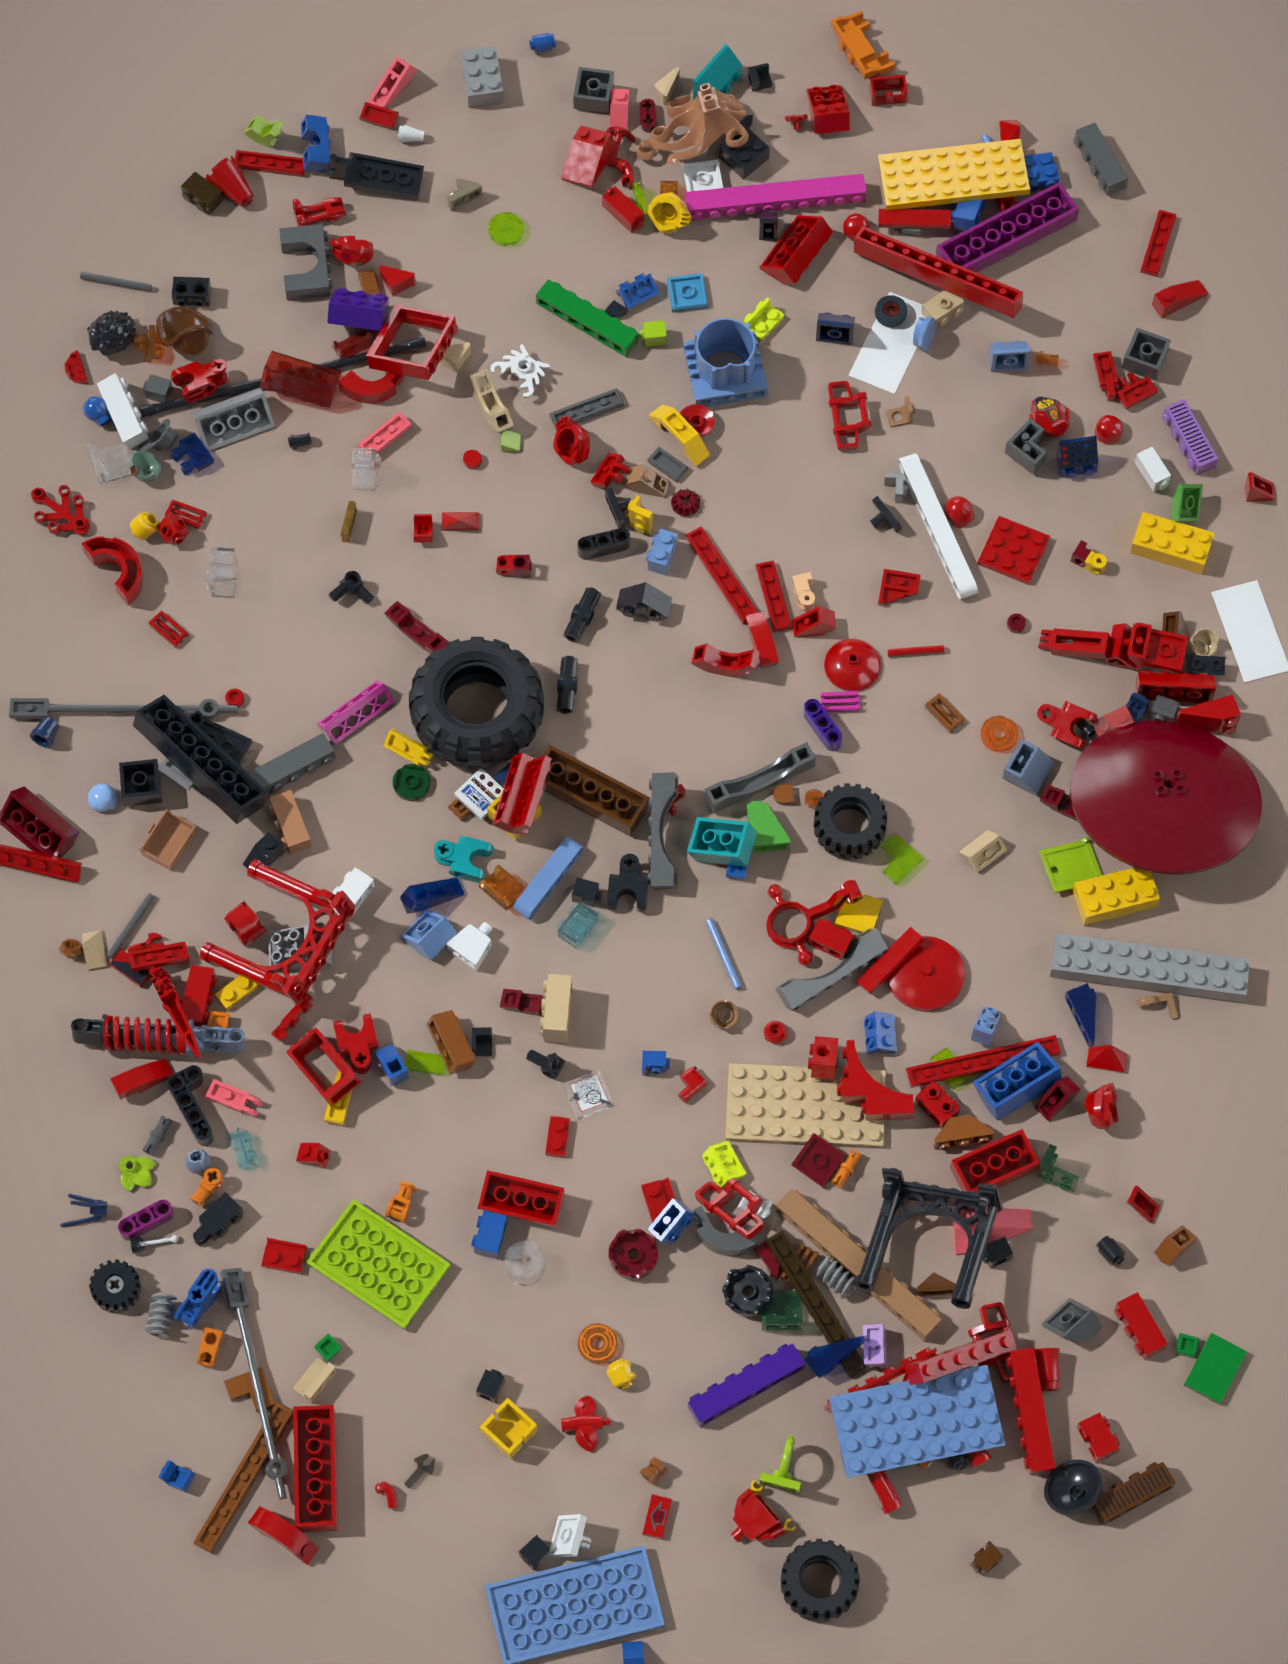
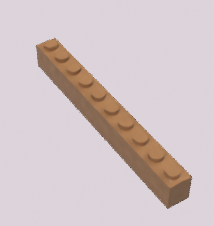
[775,1188,941,1342]

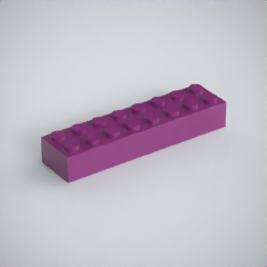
[936,182,1079,272]

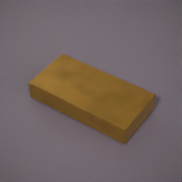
[341,501,357,543]

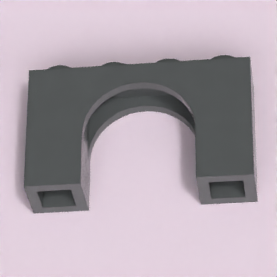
[279,224,333,300]

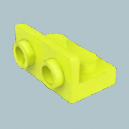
[744,297,784,342]
[702,1141,746,1188]

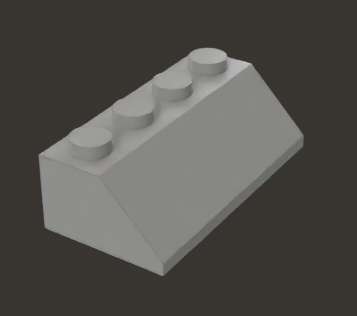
[191,388,275,452]

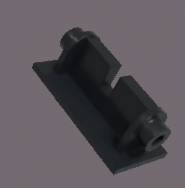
[1186,655,1226,676]

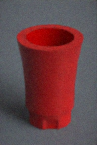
[1035,1348,1060,1392]

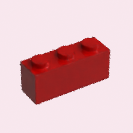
[182,964,218,1027]
[1114,1292,1168,1360]

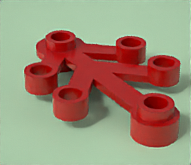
[31,485,90,535]

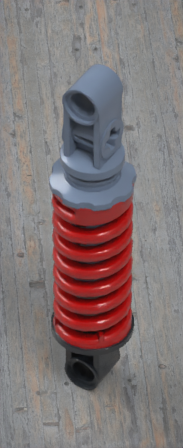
[71,1014,246,1057]

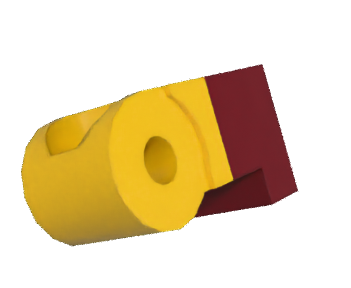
[1070,540,1107,574]

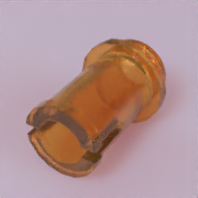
[1035,351,1059,366]

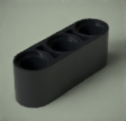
[577,528,630,560]

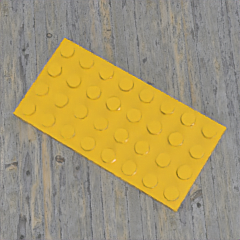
[878,139,1030,211]

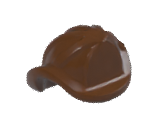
[156,306,213,357]

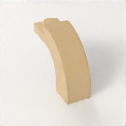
[470,369,514,433]

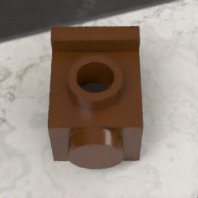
[970,1541,1003,1576]

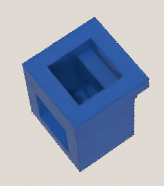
[642,1050,670,1075]

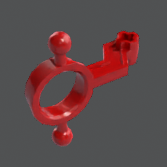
[766,880,863,966]

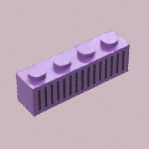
[1162,399,1218,475]

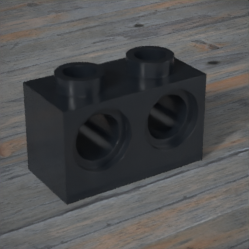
[172,276,211,307]

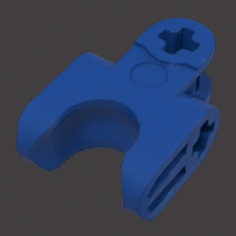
[173,1269,221,1330]

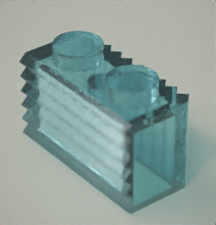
[557,901,599,949]

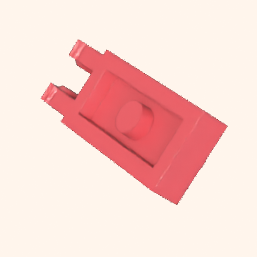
[205,1079,263,1117]

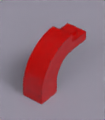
[338,370,404,404]
[691,643,759,677]
[248,1506,319,1565]

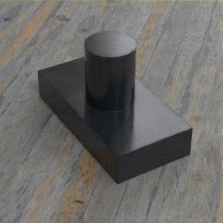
[605,487,631,528]
[870,496,902,533]

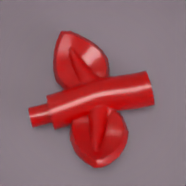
[561,1396,611,1452]

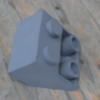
[1002,739,1054,795]

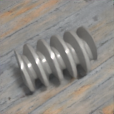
[816,1255,856,1299]
[145,1294,177,1338]

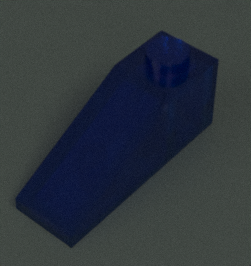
[400,877,465,914]
[1065,983,1097,1048]
[804,1335,869,1378]

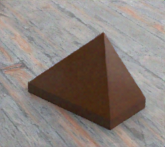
[1162,611,1190,637]
[916,1272,956,1297]

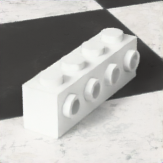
[97,373,149,449]

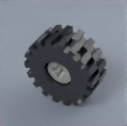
[89,1259,142,1313]

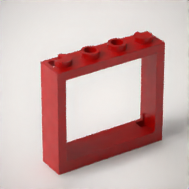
[366,304,458,380]

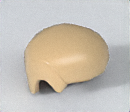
[1189,628,1219,656]

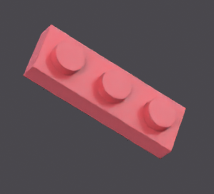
[358,412,412,460]

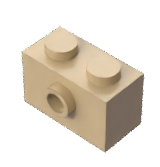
[921,290,964,328]

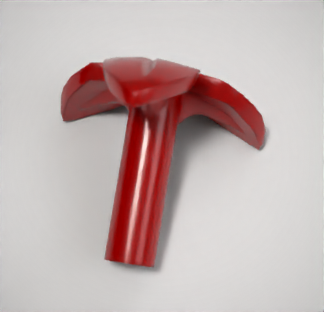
[606,126,635,156]

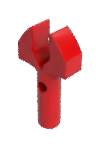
[127,932,164,952]

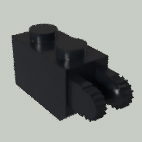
[193,1192,244,1246]

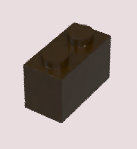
[181,172,224,215]

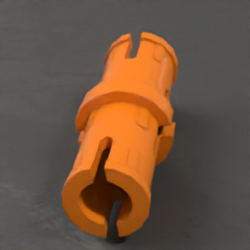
[831,1149,862,1189]

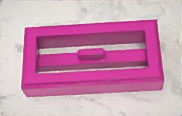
[821,691,860,712]

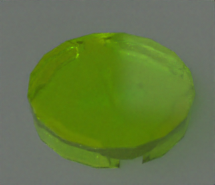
[488,212,524,246]

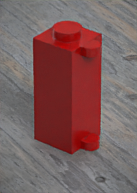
[602,186,644,233]

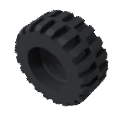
[813,783,887,860]
[780,1539,860,1622]

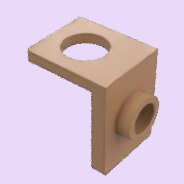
[886,396,915,427]

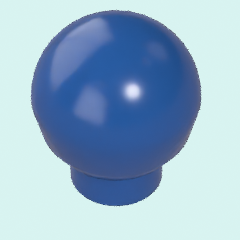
[83,396,112,427]

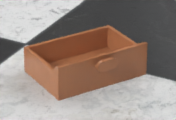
[140,809,197,871]

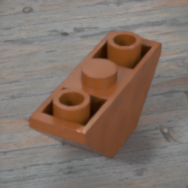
[933,1115,994,1150]

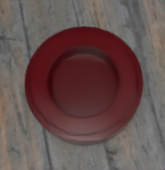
[1007,613,1026,633]

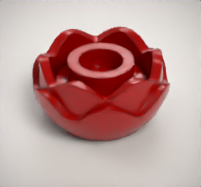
[763,1020,788,1044]

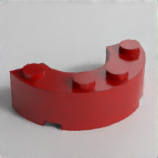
[81,536,143,605]

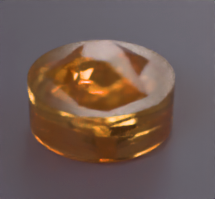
[805,789,824,809]

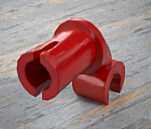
[608,155,634,190]

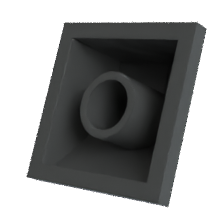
[1042,1298,1103,1340]

